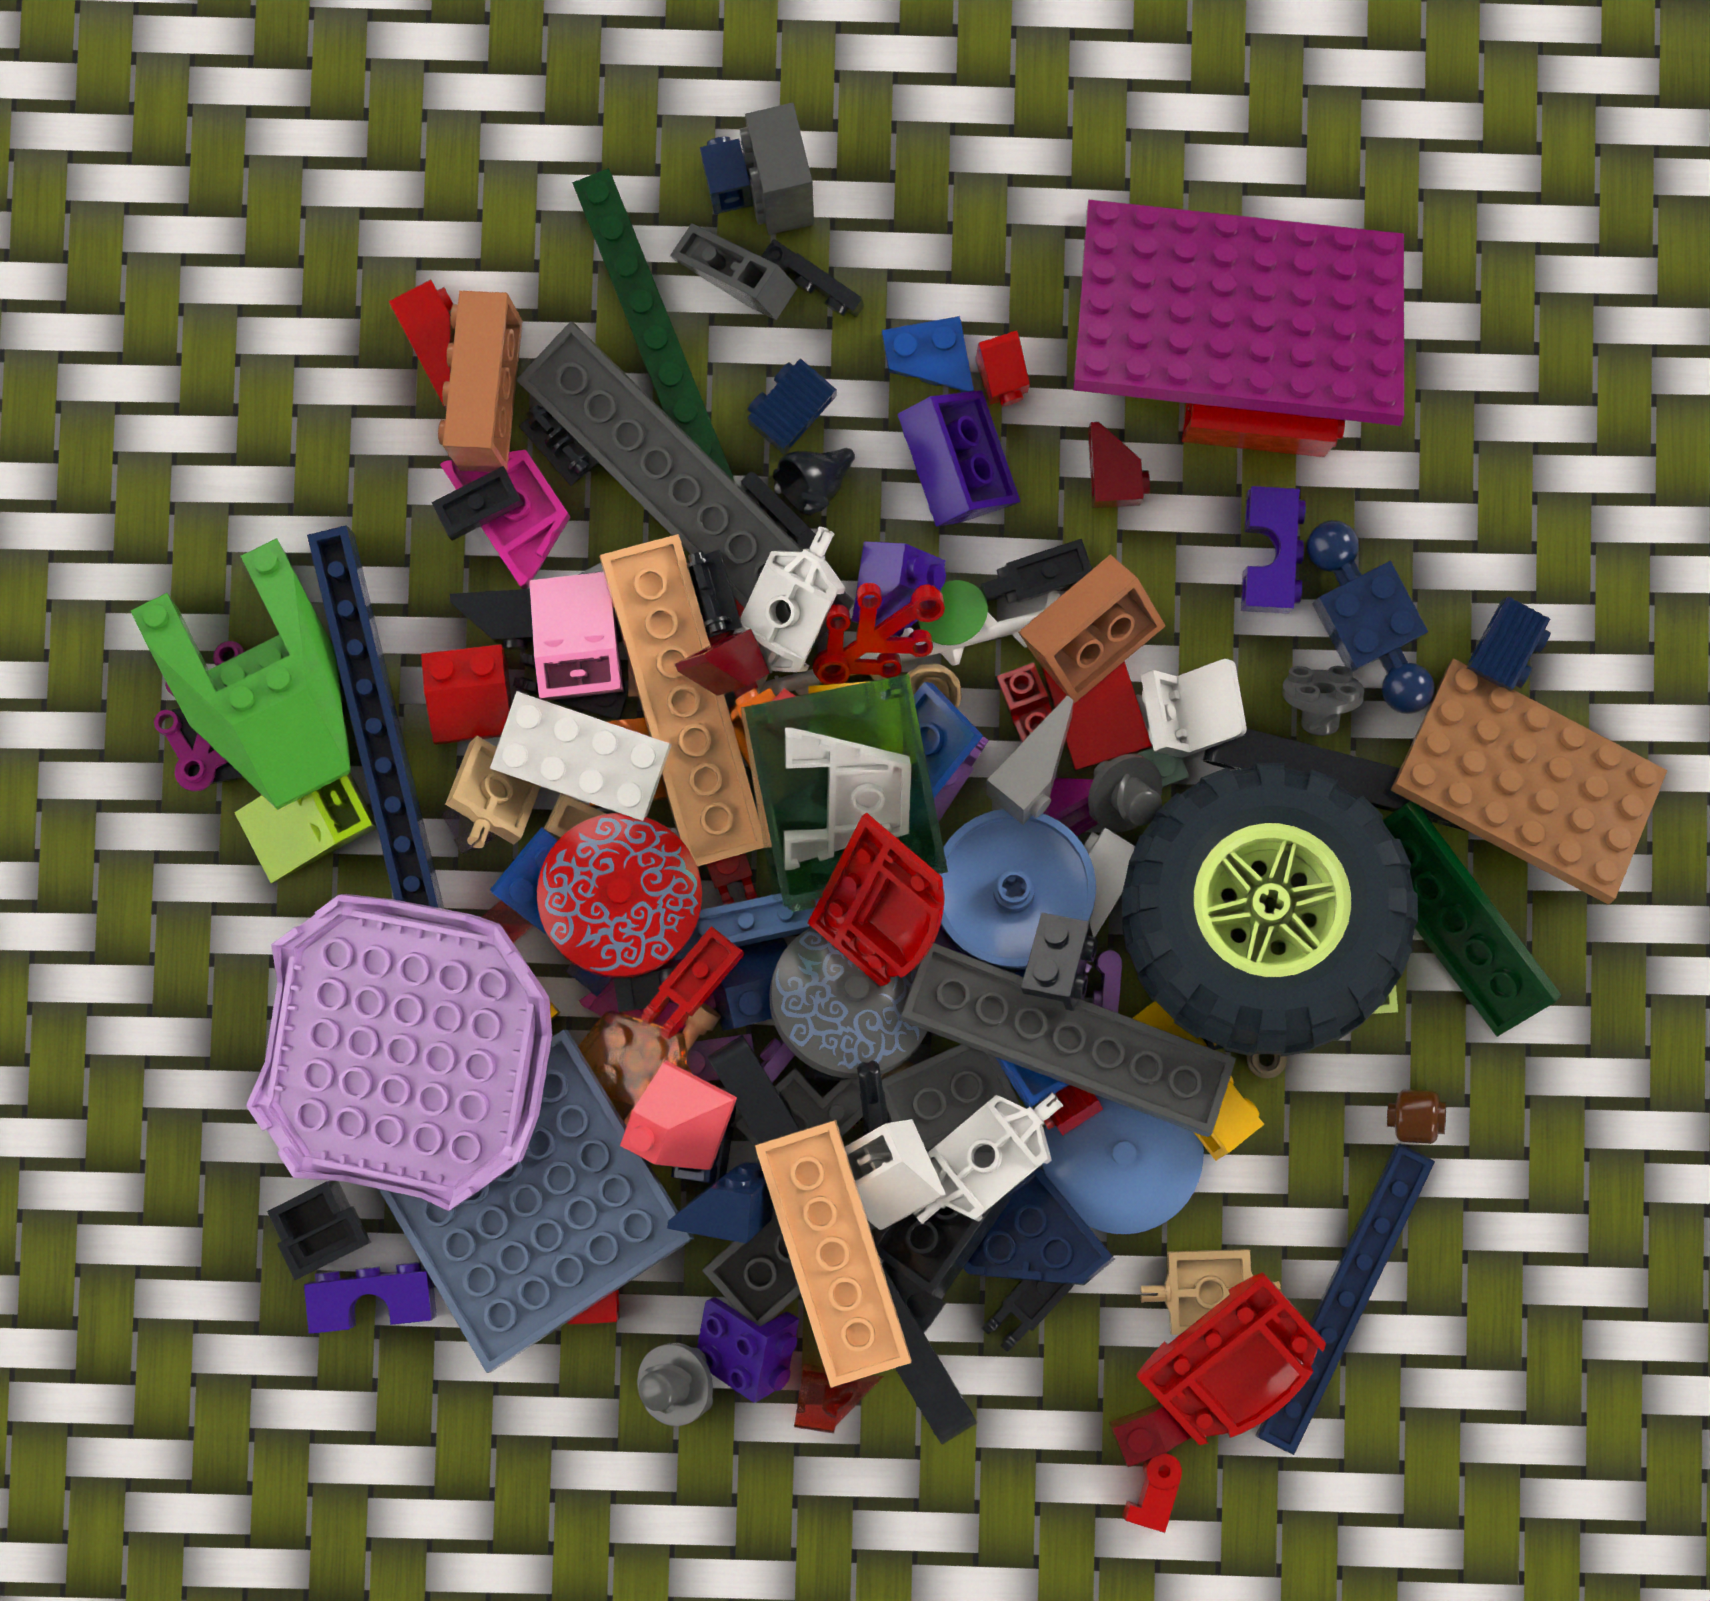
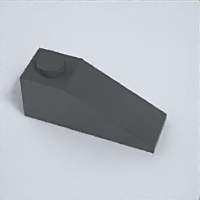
[670,223,798,320]

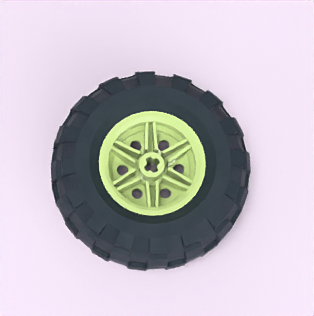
[1121,763,1418,1057]

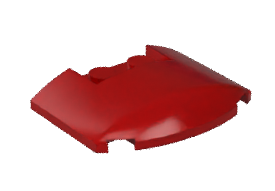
[807,813,945,986]
[1136,1272,1326,1445]

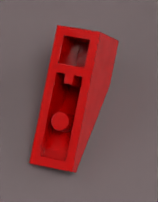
[388,279,455,410]

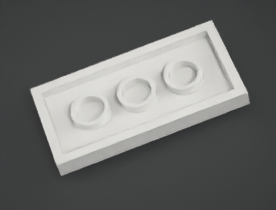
[490,691,672,821]

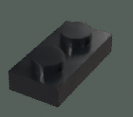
[432,466,524,541]

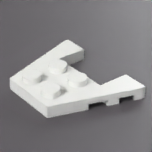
[783,728,911,870]

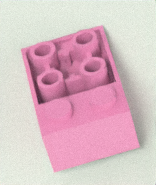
[530,572,624,701]

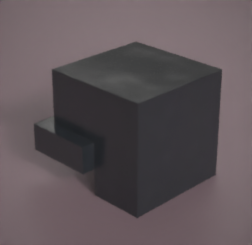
[267,1181,371,1280]

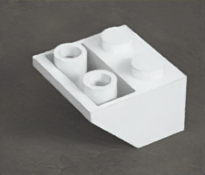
[845,1119,946,1230]

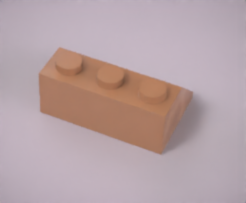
[1018,554,1165,703]

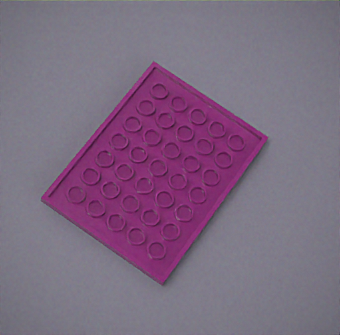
[1073,199,1404,426]

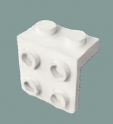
[1141,659,1247,758]

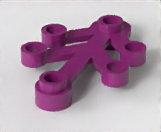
[154,641,246,792]

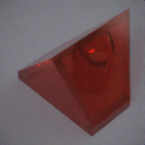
[794,1364,884,1434]

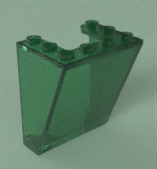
[741,674,948,912]

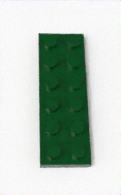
[1383,801,1562,1037]

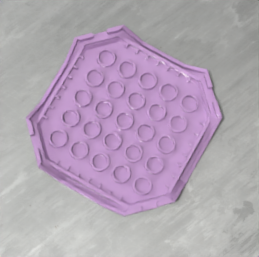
[246,894,552,1211]

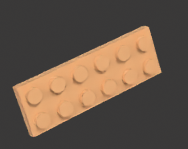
[755,1120,912,1387]

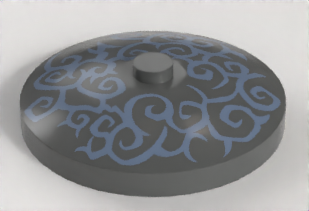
[769,927,927,1079]

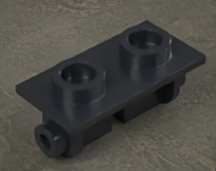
[686,550,743,638]

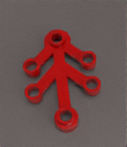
[812,583,945,685]

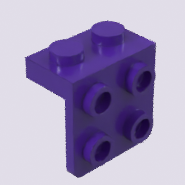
[697,1297,799,1404]

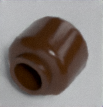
[1387,1089,1446,1144]

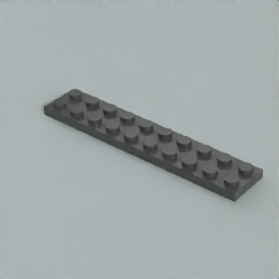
[516,321,855,650]

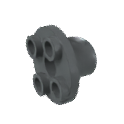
[1282,666,1364,736]
[1088,754,1162,832]
[637,1343,713,1426]

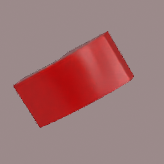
[996,662,1052,743]

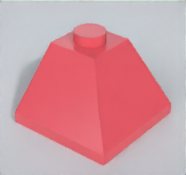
[620,1061,737,1170]

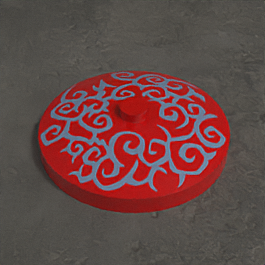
[537,813,702,978]

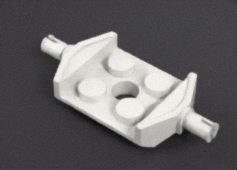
[733,526,846,693]
[913,1092,1064,1224]

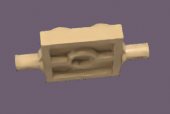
[445,736,541,848]
[1140,1249,1281,1335]

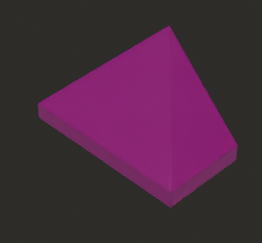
[1043,778,1098,836]

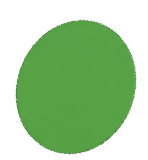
[918,580,988,645]

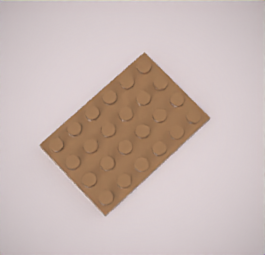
[1391,658,1667,905]

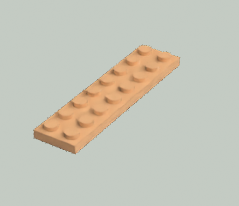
[599,534,767,867]

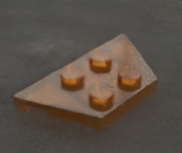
[578,1010,692,1106]

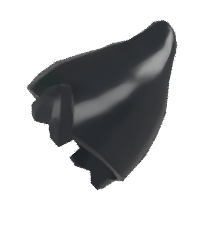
[772,448,855,516]

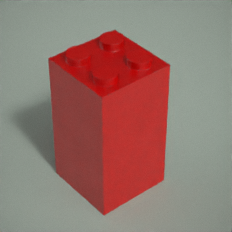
[1182,403,1345,457]

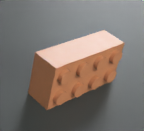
[438,290,523,472]

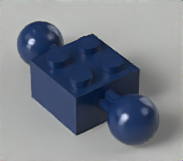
[1307,520,1434,714]

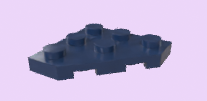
[964,1167,1115,1285]

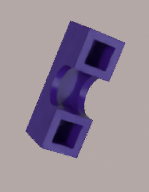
[1241,486,1306,614]
[304,1262,437,1334]

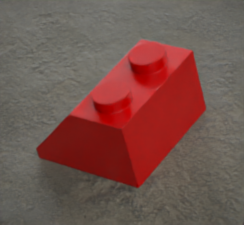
[421,644,512,745]

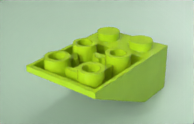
[234,773,377,884]

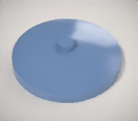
[934,809,1096,970]
[1042,1095,1204,1234]

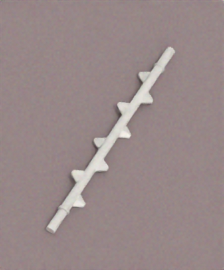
[738,590,1061,703]

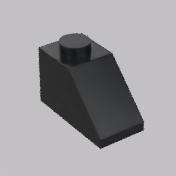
[450,589,533,650]

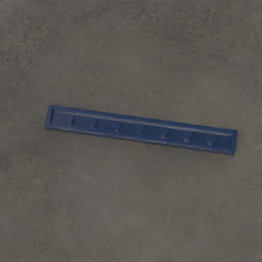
[1256,1143,1435,1455]

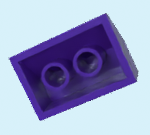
[897,390,1021,527]

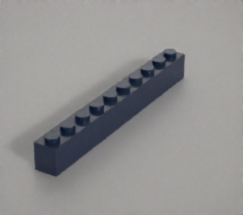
[307,525,444,909]

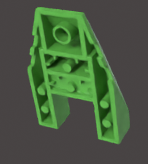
[131,538,351,810]

